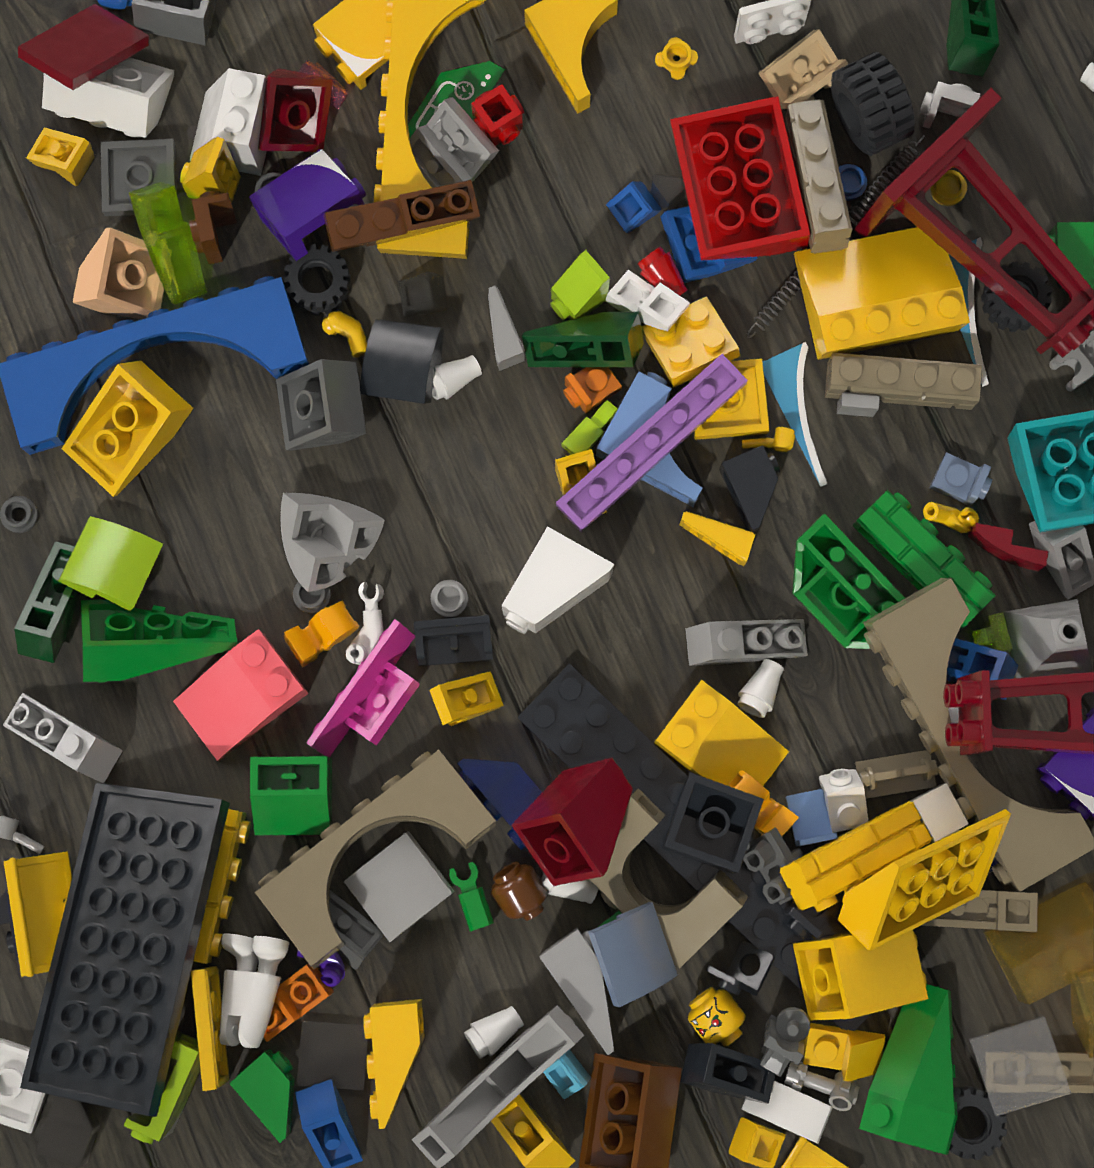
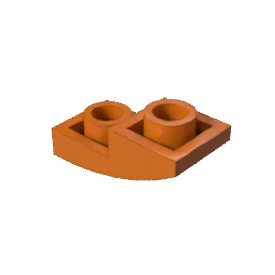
[264,963,334,1042]

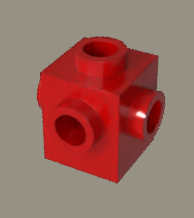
[471,84,525,146]

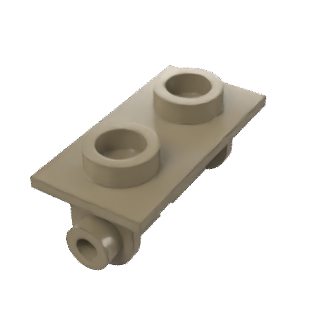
[855,750,938,799]

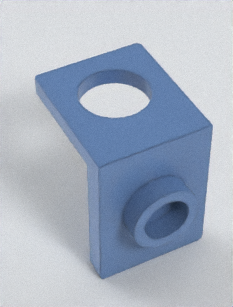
[785,789,838,847]

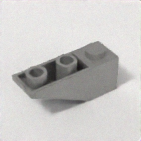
[685,619,808,666]
[3,693,123,783]

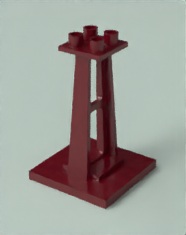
[853,88,1094,358]
[943,671,1094,755]

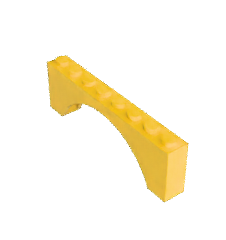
[374,0,484,259]

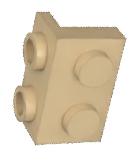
[758,29,848,109]

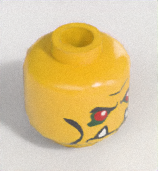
[688,987,745,1047]

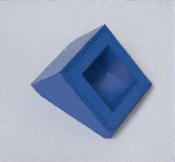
[606,181,662,233]

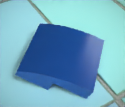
[660,206,758,283]

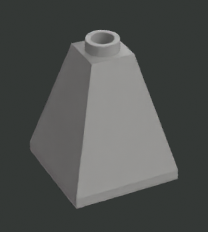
[1003,599,1093,678]

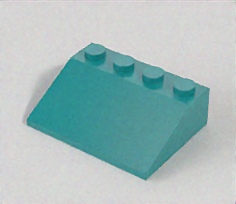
[1007,410,1094,533]

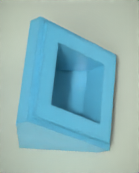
[543,1049,591,1099]

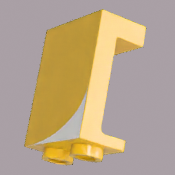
[313,0,392,90]

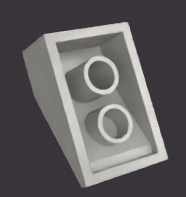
[539,928,614,1055]

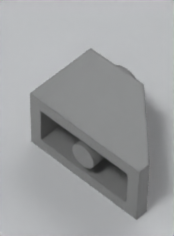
[1029,521,1094,599]

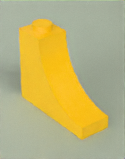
[525,0,618,114]

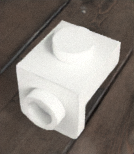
[920,81,980,128]
[819,769,868,833]

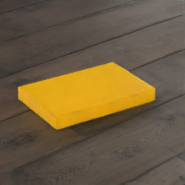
[191,966,230,1091]

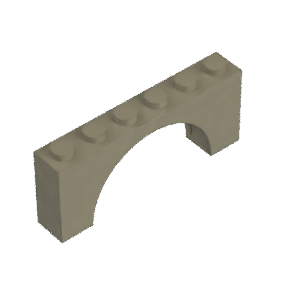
[255,750,496,969]

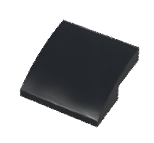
[360,319,444,404]

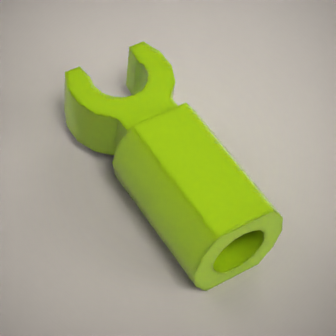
[562,400,618,455]

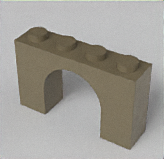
[588,788,748,969]

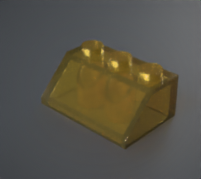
[984,882,1094,1005]

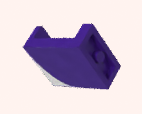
[249,149,367,261]
[1036,707,1094,821]

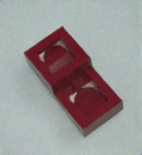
[968,523,1048,571]

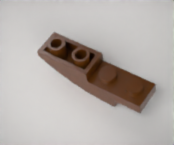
[323,180,480,252]

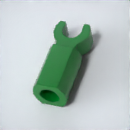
[449,862,494,932]

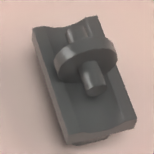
[743,827,803,905]
[760,1007,810,1076]

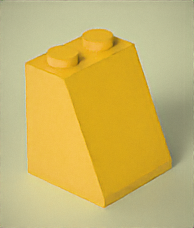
[793,930,928,1020]

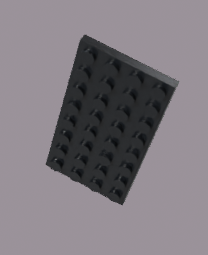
[20,783,230,1117]

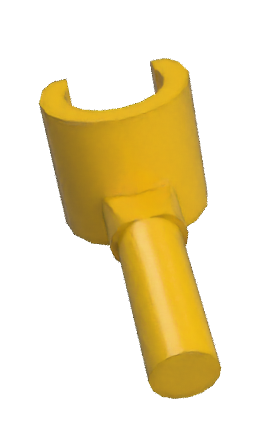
[742,427,795,452]

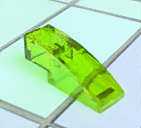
[129,182,207,304]

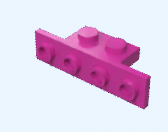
[306,619,420,757]

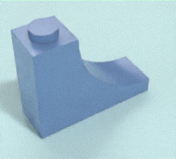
[596,372,703,507]

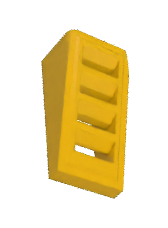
[679,511,755,566]

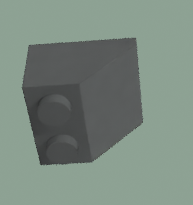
[132,0,217,46]
[276,359,366,451]

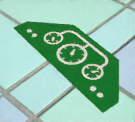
[408,61,505,138]

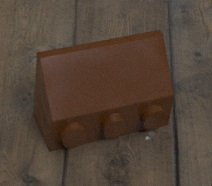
[578,1053,682,1168]

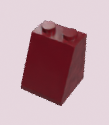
[511,758,633,886]

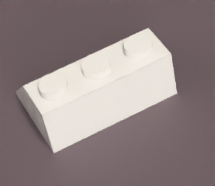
[42,58,174,138]

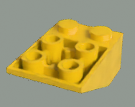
[364,999,425,1129]

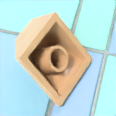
[73,227,171,319]

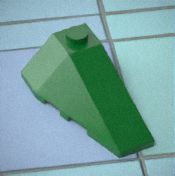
[81,600,237,682]
[859,984,958,1155]

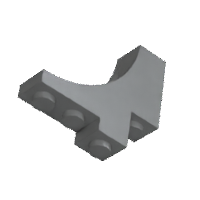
[412,1005,584,1168]

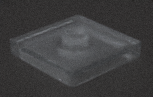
[969,1016,1071,1116]

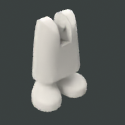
[219,933,289,1048]

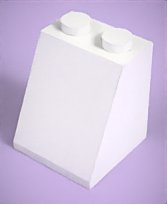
[190,68,267,176]
[502,526,614,634]

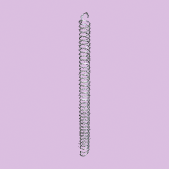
[747,135,925,338]

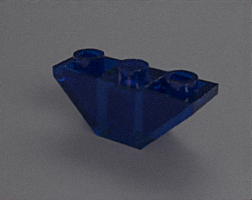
[457,759,542,850]

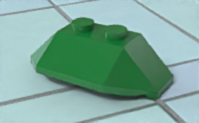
[792,514,905,649]

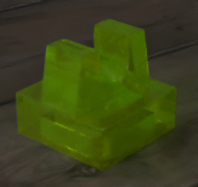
[972,612,1013,653]

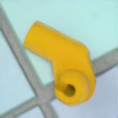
[322,311,367,357]
[923,502,979,533]

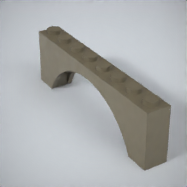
[863,578,1094,892]

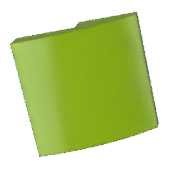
[58,516,163,611]

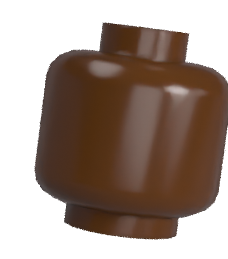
[491,862,548,921]

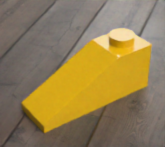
[180,137,241,203]

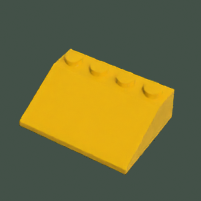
[794,227,970,360]
[838,809,1011,951]

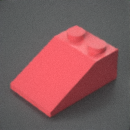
[173,629,308,761]

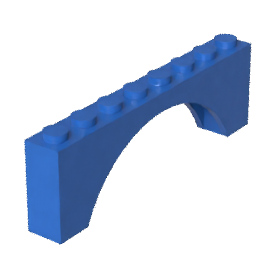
[0,276,309,455]

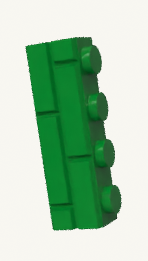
[852,490,996,630]

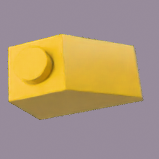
[491,1094,576,1168]

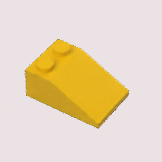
[61,361,193,497]
[654,680,789,786]

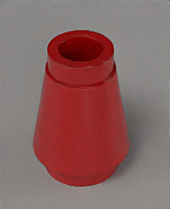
[638,246,688,296]

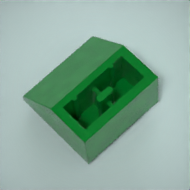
[250,756,332,835]

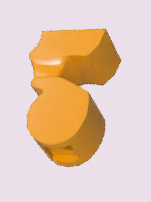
[284,601,359,668]
[728,770,799,836]

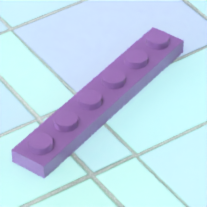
[556,354,748,532]

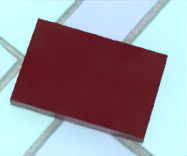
[18,4,149,90]

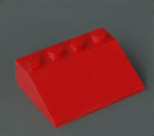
[670,96,810,261]

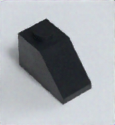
[719,445,780,534]
[680,1043,775,1104]

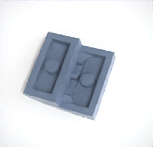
[588,902,678,1007]

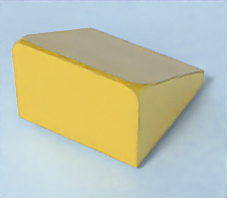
[729,1117,786,1168]

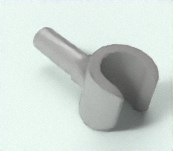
[0,816,45,855]

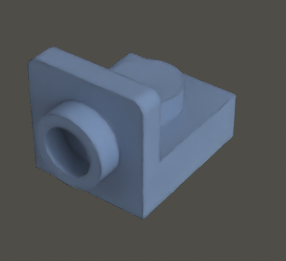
[929,452,992,506]

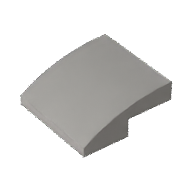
[410,97,499,188]
[344,831,455,942]

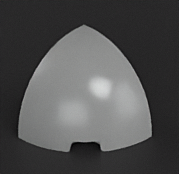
[280,493,385,592]

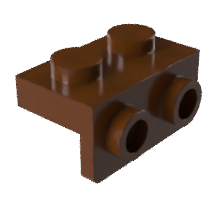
[189,191,237,264]

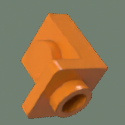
[563,367,622,414]

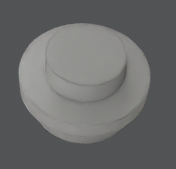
[431,580,468,617]

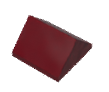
[258,68,333,152]

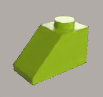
[550,250,610,320]

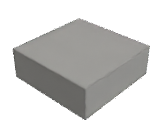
[837,392,880,417]

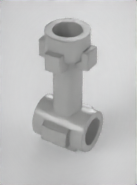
[784,1061,860,1111]

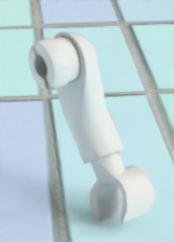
[346,582,384,665]

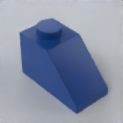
[295,1079,363,1168]

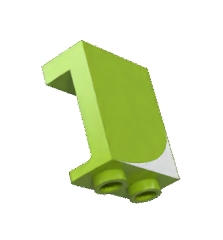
[124,1031,201,1144]

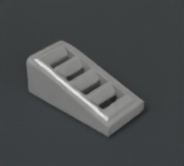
[488,286,525,371]

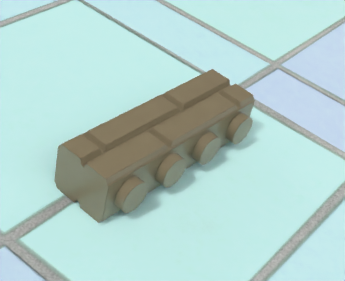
[784,99,852,254]
[825,353,982,410]

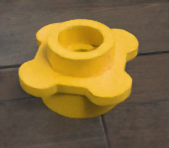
[655,37,698,80]

